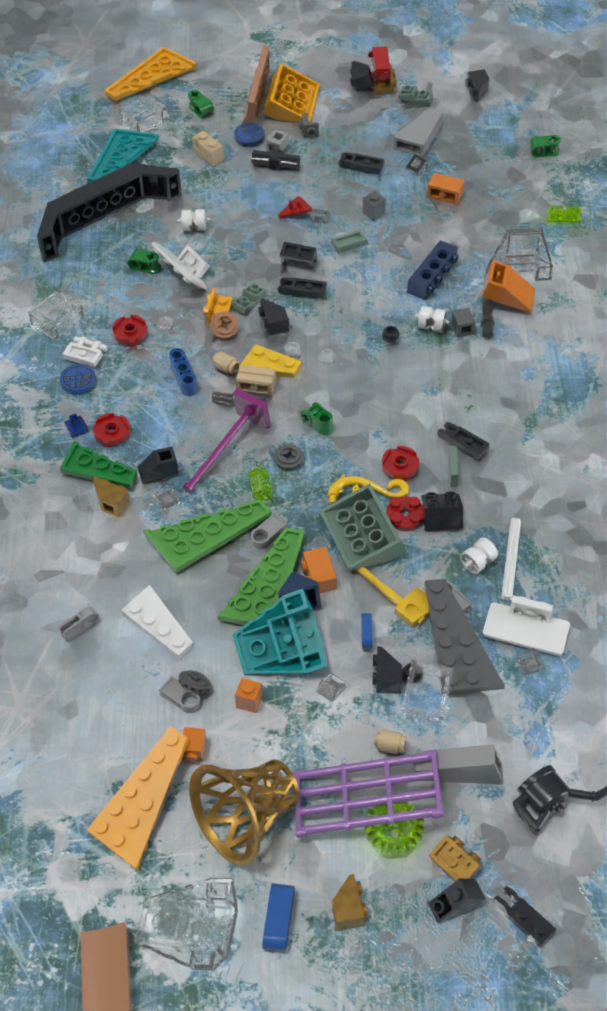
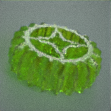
[364,801,424,856]

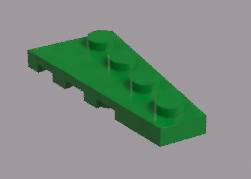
[60,441,137,489]

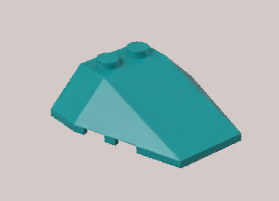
[232,588,328,674]

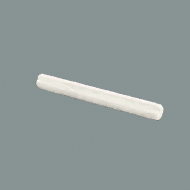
[501,518,521,601]

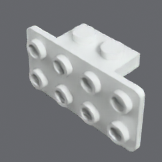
[151,241,210,290]
[483,595,570,656]

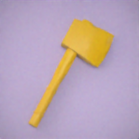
[356,567,429,628]

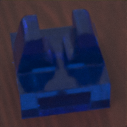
[64,413,89,439]

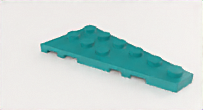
[87,128,159,184]

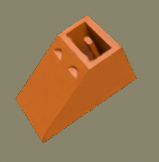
[482,260,535,313]

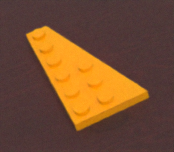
[104,46,197,101]
[87,726,189,871]

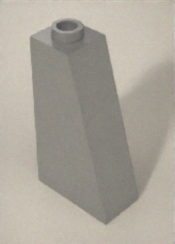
[393,108,443,157]
[413,744,503,785]

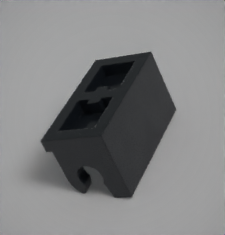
[280,242,317,268]

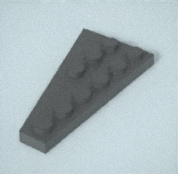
[424,579,505,695]

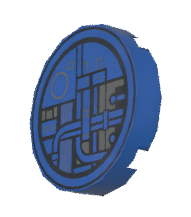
[234,123,265,147]
[60,364,96,395]

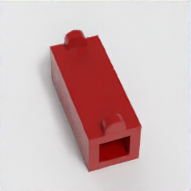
[368,46,390,82]

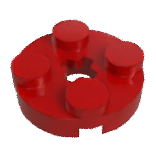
[113,315,148,347]
[93,413,130,448]
[382,446,420,481]
[386,496,424,532]

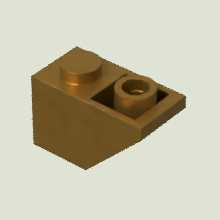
[93,477,130,517]
[332,874,368,931]

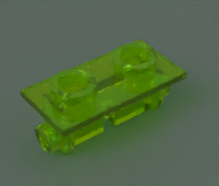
[547,205,581,223]
[248,462,273,501]

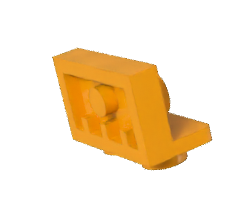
[203,288,233,326]

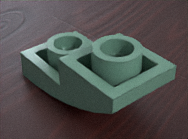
[398,85,433,105]
[231,283,266,315]

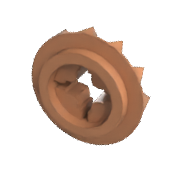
[211,311,238,339]

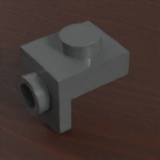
[299,113,319,138]

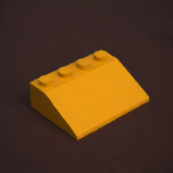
[262,63,320,123]

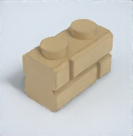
[192,131,224,166]
[236,365,276,395]

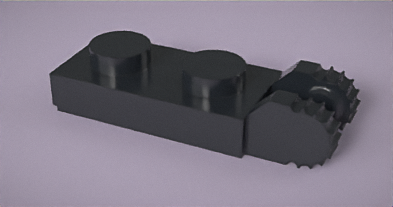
[338,152,385,174]
[278,277,327,299]
[437,422,490,459]
[493,886,556,948]

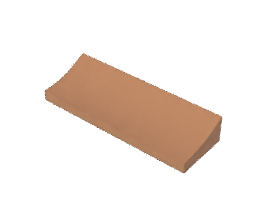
[241,46,270,124]
[80,922,132,1011]

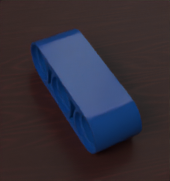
[169,348,197,396]
[262,883,295,952]

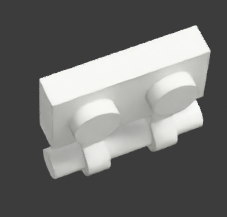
[63,336,108,368]

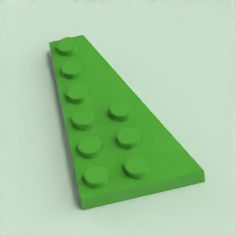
[143,499,272,573]
[218,527,305,625]

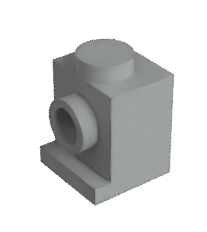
[266,129,289,152]

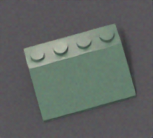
[319,483,407,571]

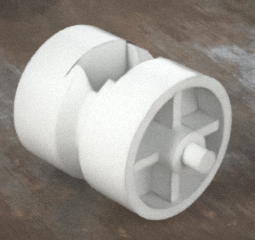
[177,209,210,231]
[415,306,450,333]
[460,537,498,574]

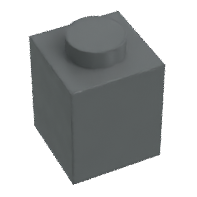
[362,191,386,221]
[451,308,475,337]

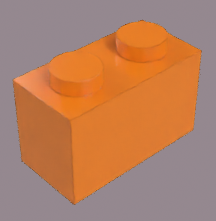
[427,173,465,205]
[300,547,337,593]

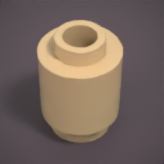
[212,351,240,374]
[374,729,407,754]

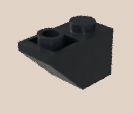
[350,61,374,92]
[465,69,489,103]
[258,299,289,336]
[138,446,179,483]
[372,646,402,694]
[428,878,486,924]

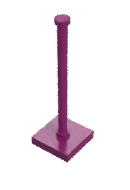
[183,388,271,493]

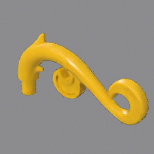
[327,474,409,505]

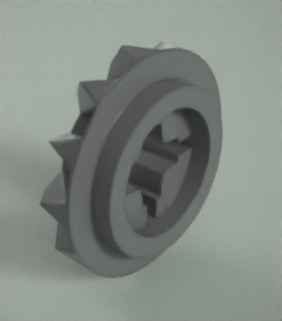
[274,444,303,470]
[178,670,211,693]

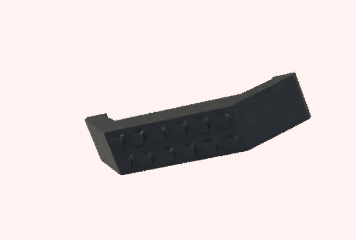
[37,163,182,263]

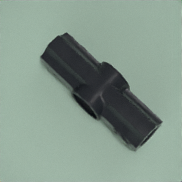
[251,149,300,170]

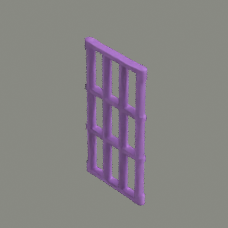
[294,750,444,838]

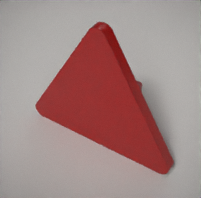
[278,196,312,218]

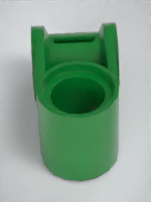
[188,90,214,118]
[529,135,561,157]
[127,248,161,274]
[300,402,333,435]

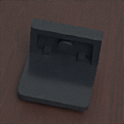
[421,491,463,530]

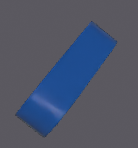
[361,613,373,649]

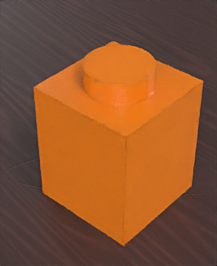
[235,678,262,713]
[182,727,207,763]

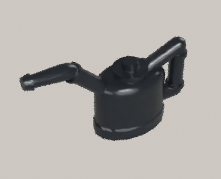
[512,765,607,833]

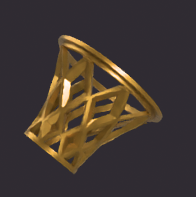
[189,759,299,865]

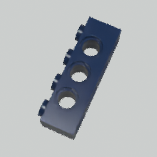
[407,240,459,300]

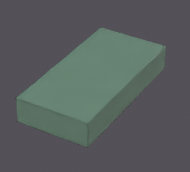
[331,230,368,253]
[448,446,459,487]

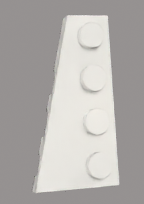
[121,585,193,659]

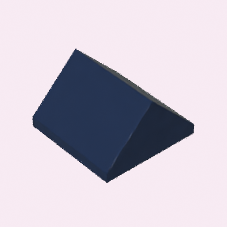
[278,572,322,611]

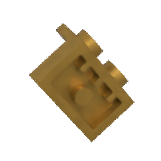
[374,63,396,95]
[429,835,484,881]

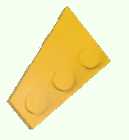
[238,344,302,378]

